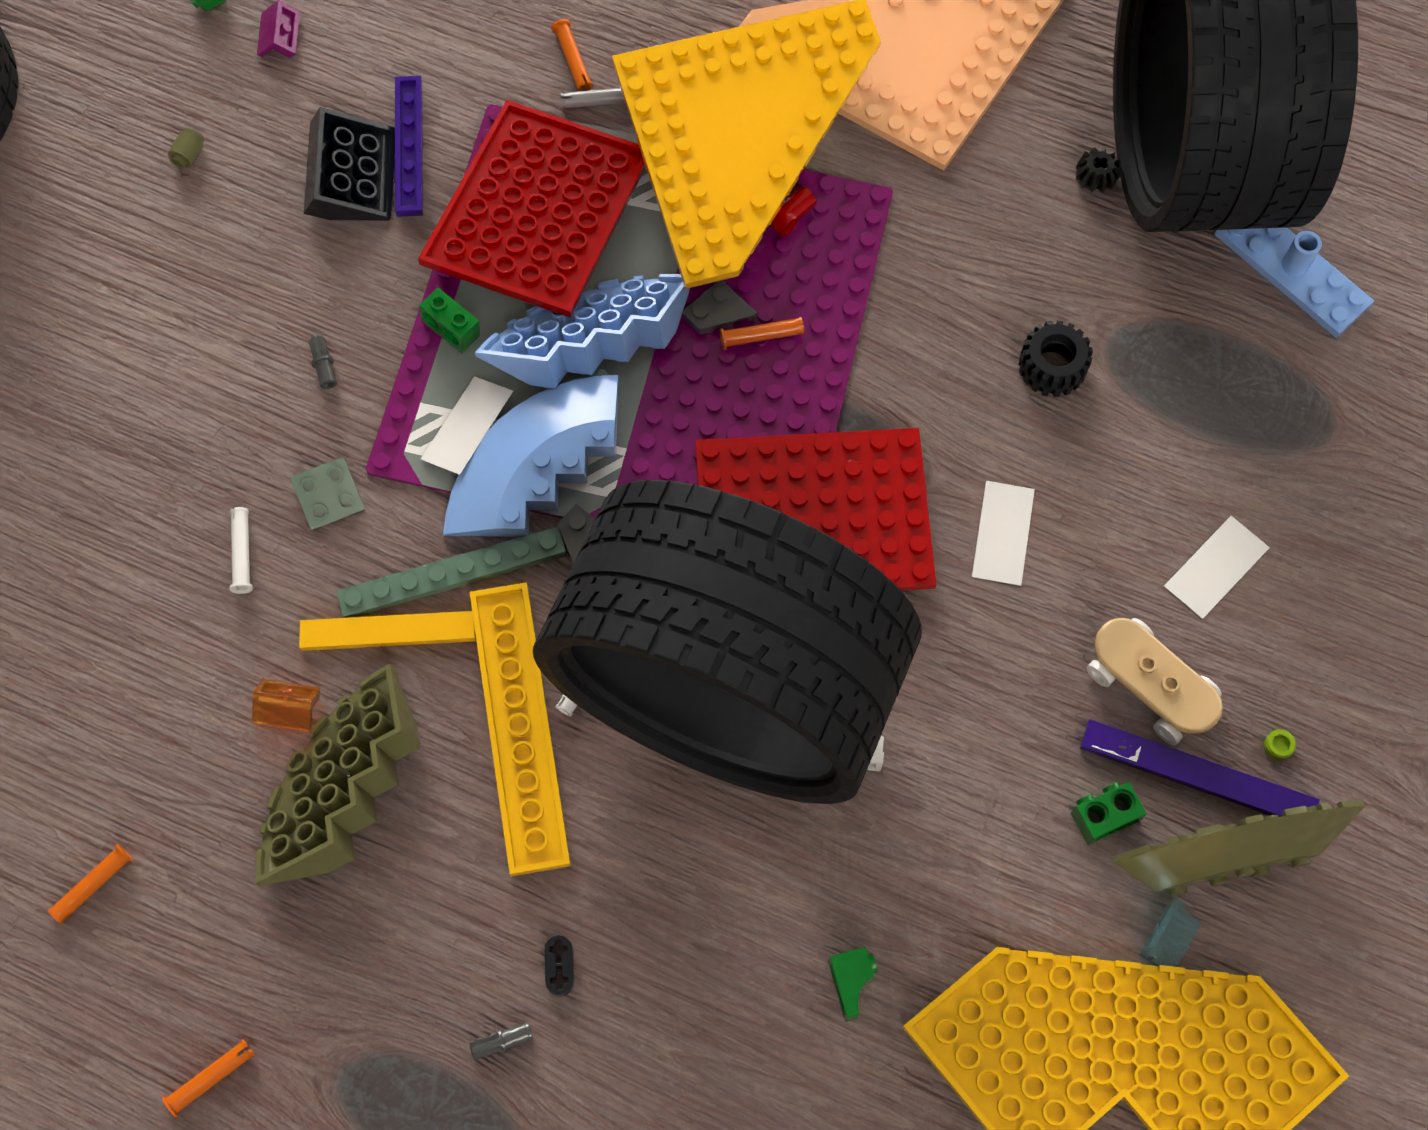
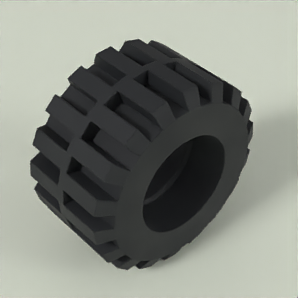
[1018,321,1093,397]

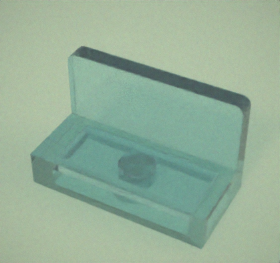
[1140,898,1201,967]

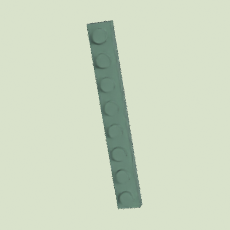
[336,526,567,618]

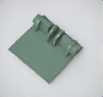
[290,457,365,530]

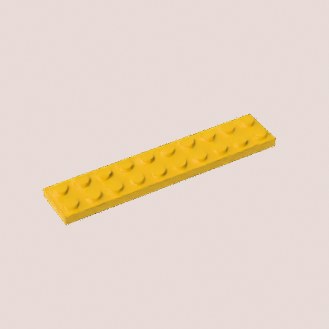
[470,582,571,877]

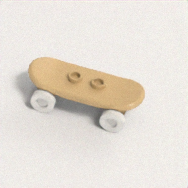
[1086,618,1223,746]

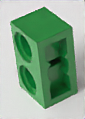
[419,288,480,354]
[1071,782,1147,845]

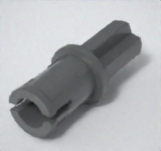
[309,335,338,389]
[470,1021,534,1059]

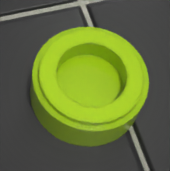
[1263,729,1296,761]

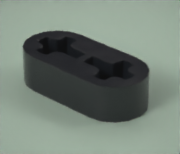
[544,935,574,997]

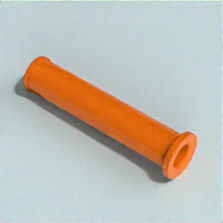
[551,19,593,91]
[720,317,804,350]
[47,843,134,924]
[161,1039,255,1118]

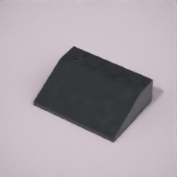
[304,107,395,221]

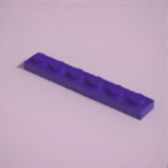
[395,76,423,217]

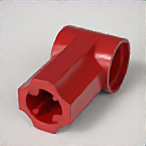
[768,186,817,237]

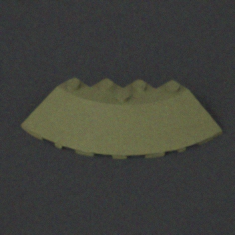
[255,664,420,886]
[1113,801,1365,896]

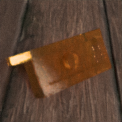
[252,678,320,732]

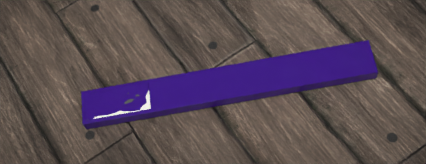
[1079,719,1320,817]

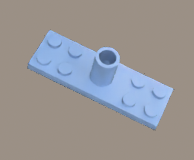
[1214,228,1374,338]

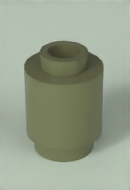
[167,128,204,169]

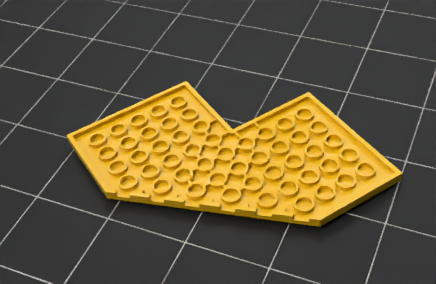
[902,947,1349,1130]

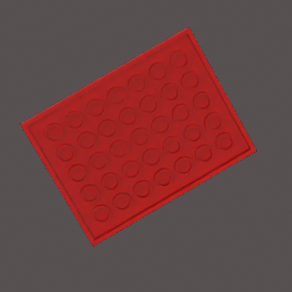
[418,100,646,318]
[695,428,937,591]

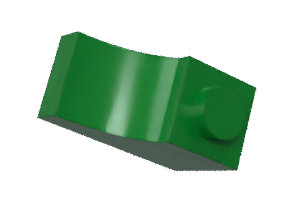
[828,947,878,1022]

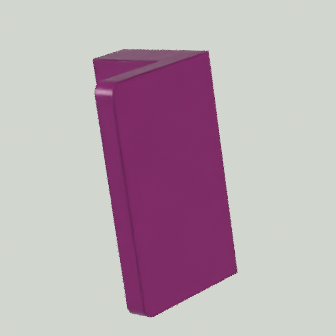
[257,0,300,58]

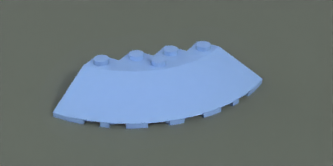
[475,274,690,388]
[443,375,619,537]

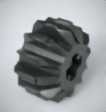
[1076,147,1121,193]

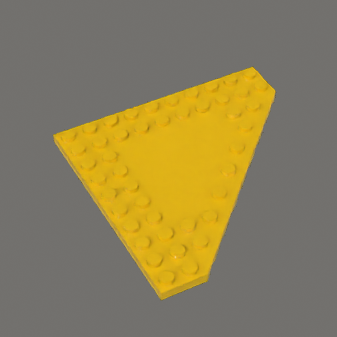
[612,0,881,289]

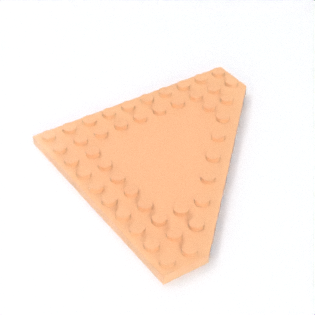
[739,0,1064,171]

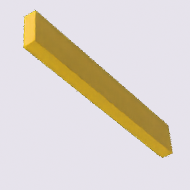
[299,611,476,651]

